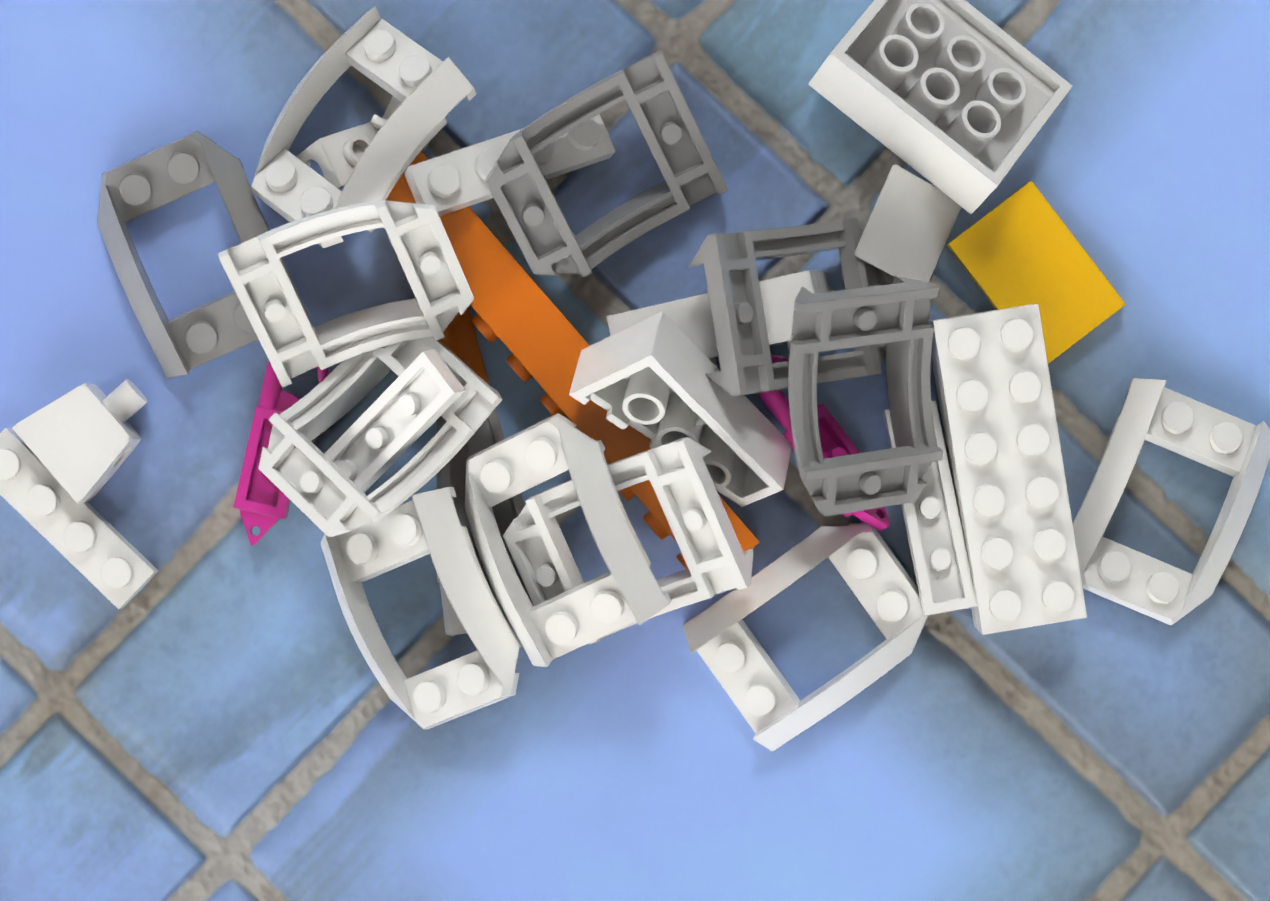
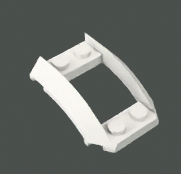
[251,6,477,248]
[217,200,474,388]
[258,301,503,537]
[1073,378,1270,625]
[465,413,672,667]
[503,437,754,645]
[320,487,523,729]
[682,523,928,752]

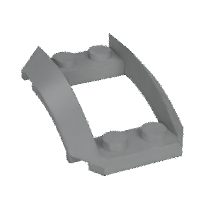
[485,50,728,277]
[97,131,309,378]
[688,218,893,396]
[788,275,943,517]

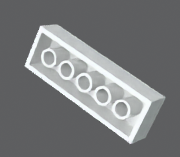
[928,304,1087,635]

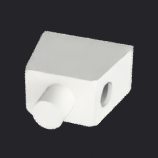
[12,379,148,503]

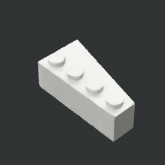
[606,270,832,368]
[569,311,792,507]

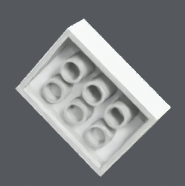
[808,0,1073,214]

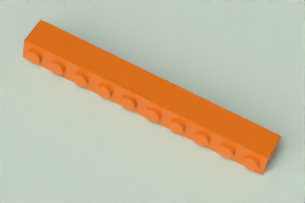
[386,151,759,569]

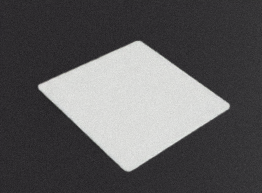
[855,164,961,283]

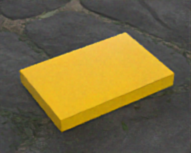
[946,181,1126,364]

